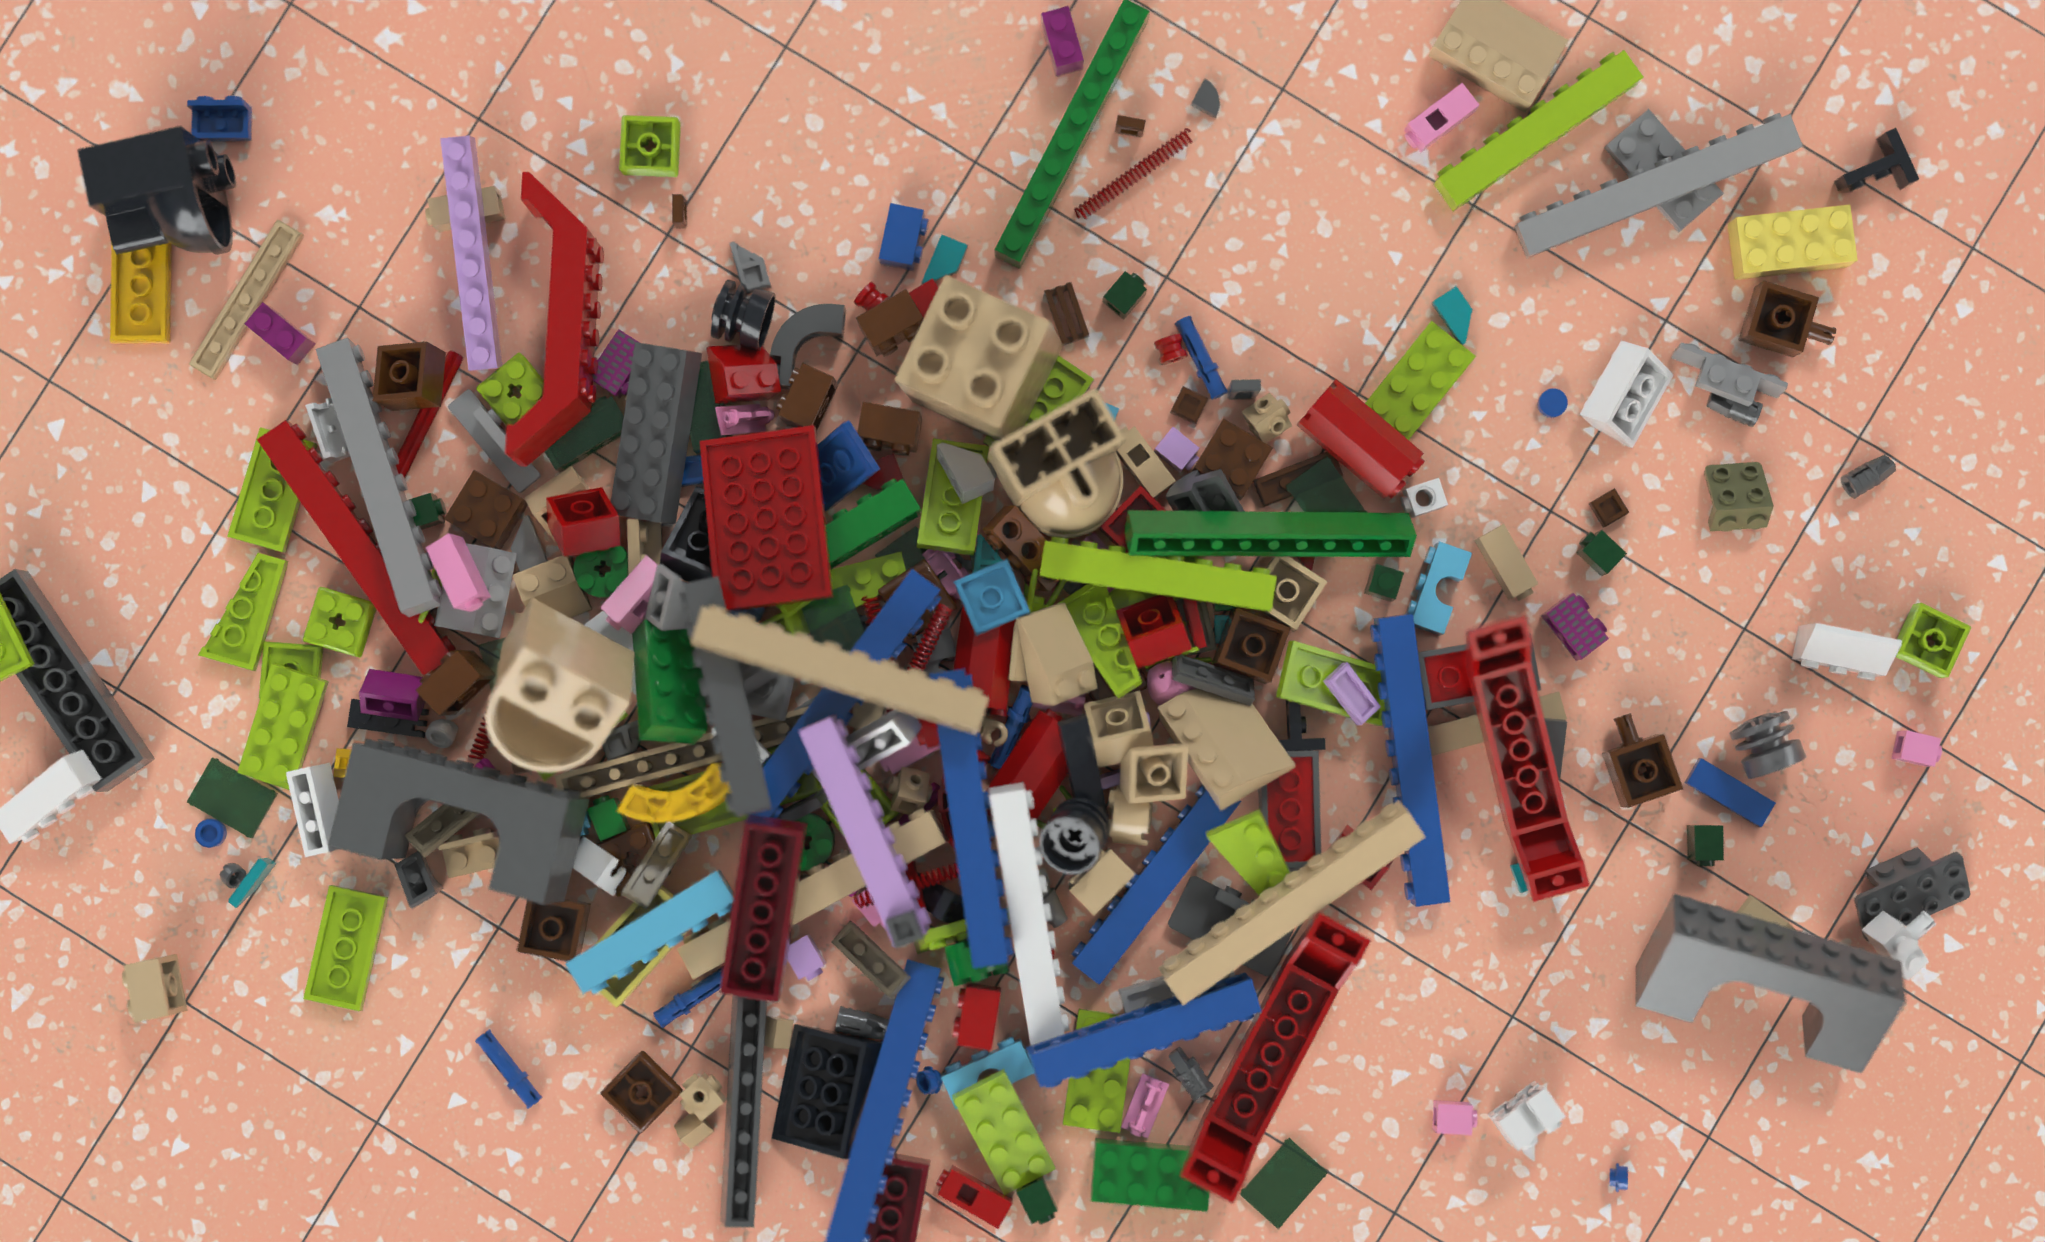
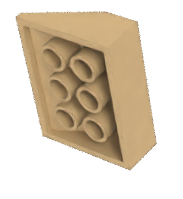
[1428,0,1569,113]
[1157,688,1295,811]

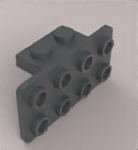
[1854,847,1971,942]
[1168,876,1294,976]

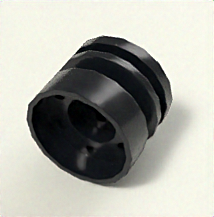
[711,279,776,351]
[1039,798,1110,874]

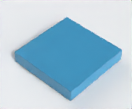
[954,559,1030,636]

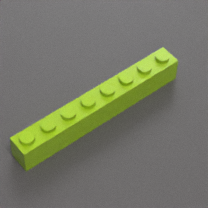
[1434,50,1644,212]
[1040,537,1277,612]

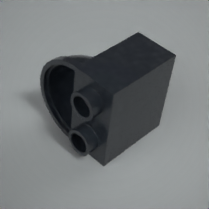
[77,126,236,255]

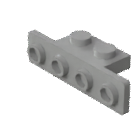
[1671,343,1788,407]
[448,389,541,493]

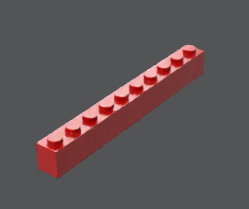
[256,420,456,676]

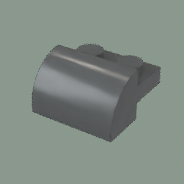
[1166,469,1244,511]

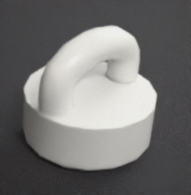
[425,719,458,748]

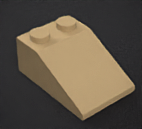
[1016,602,1098,706]

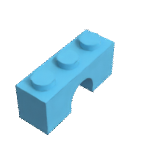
[1406,541,1472,636]
[941,1036,1034,1109]

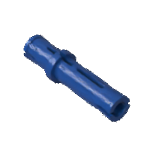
[1174,316,1228,400]
[988,685,1033,769]
[653,965,724,1028]
[475,1029,543,1109]

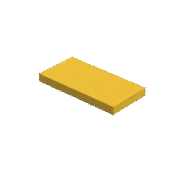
[110,243,172,343]

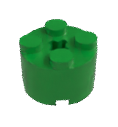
[574,546,629,600]
[794,813,835,871]
[944,940,1010,987]

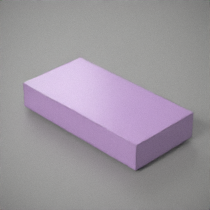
[1323,662,1381,726]

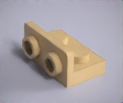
[627,519,662,574]
[438,827,499,878]

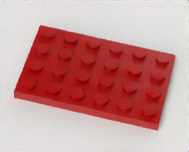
[700,425,833,612]

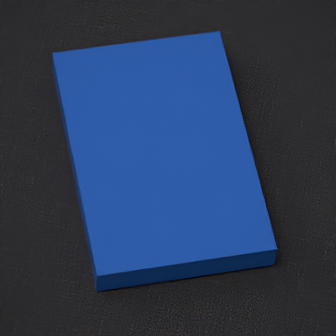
[818,420,880,512]

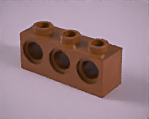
[982,505,1059,592]

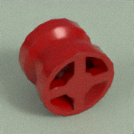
[854,282,889,312]
[1154,334,1188,365]

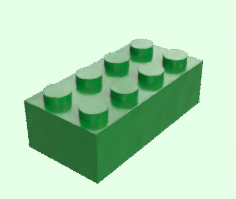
[826,478,922,570]
[632,619,708,744]
[1090,1138,1210,1212]

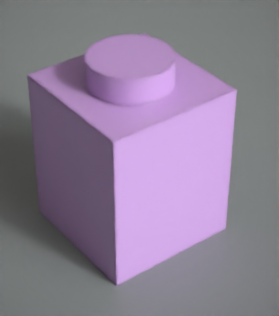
[1154,427,1199,473]
[787,933,826,981]

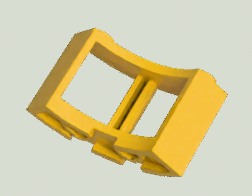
[617,762,730,822]

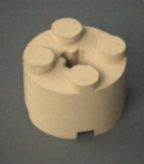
[1109,785,1153,846]

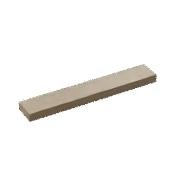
[188,219,304,380]
[1428,692,1567,756]

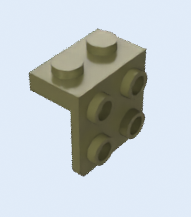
[1704,462,1774,532]

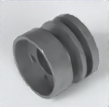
[1729,711,1807,779]

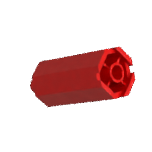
[1297,379,1425,499]
[954,605,1016,716]
[986,708,1068,820]

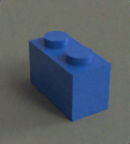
[879,203,929,271]

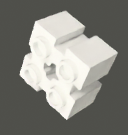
[1487,1081,1566,1151]

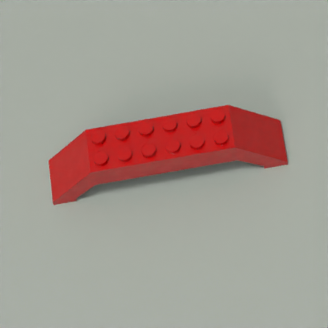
[505,172,604,467]
[1466,614,1590,902]
[1180,912,1371,1204]

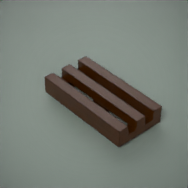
[1044,282,1089,345]

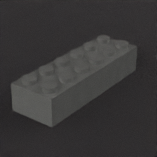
[611,342,702,524]

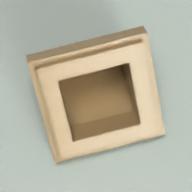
[764,1016,794,1049]
[674,1113,714,1149]

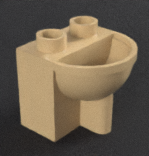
[987,388,1125,538]
[486,598,635,772]

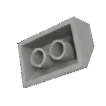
[434,543,517,638]

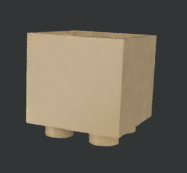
[894,275,1063,441]

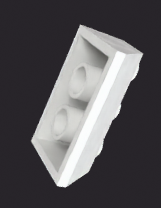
[1580,340,1674,448]
[1792,623,1902,681]

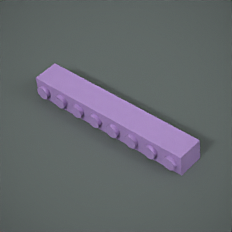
[440,136,502,371]
[799,714,931,948]

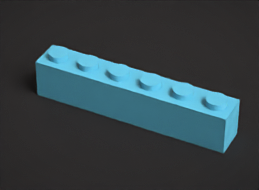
[565,870,734,995]

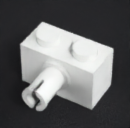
[1862,911,1936,981]

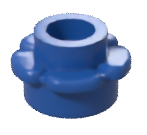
[916,1066,942,1095]
[1610,1163,1628,1192]

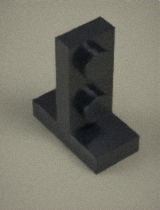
[1834,128,1920,192]
[1278,700,1326,751]
[918,872,966,924]

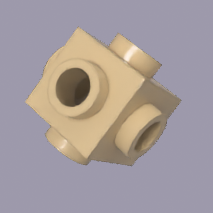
[1241,393,1292,443]
[888,767,932,815]
[679,1073,727,1122]

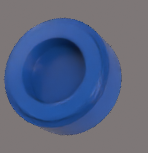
[1537,388,1568,418]
[195,819,227,848]

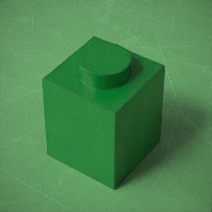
[587,795,631,841]

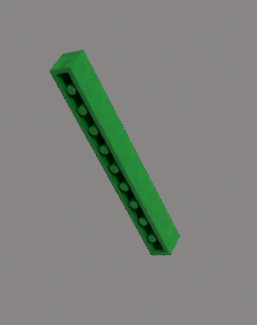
[994,0,1150,269]
[1124,510,1417,557]

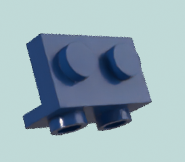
[187,96,252,141]

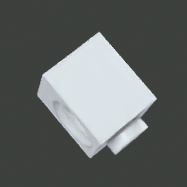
[1400,478,1448,518]

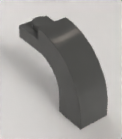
[770,304,846,389]

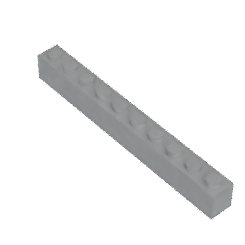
[1514,113,1803,258]
[315,337,442,617]

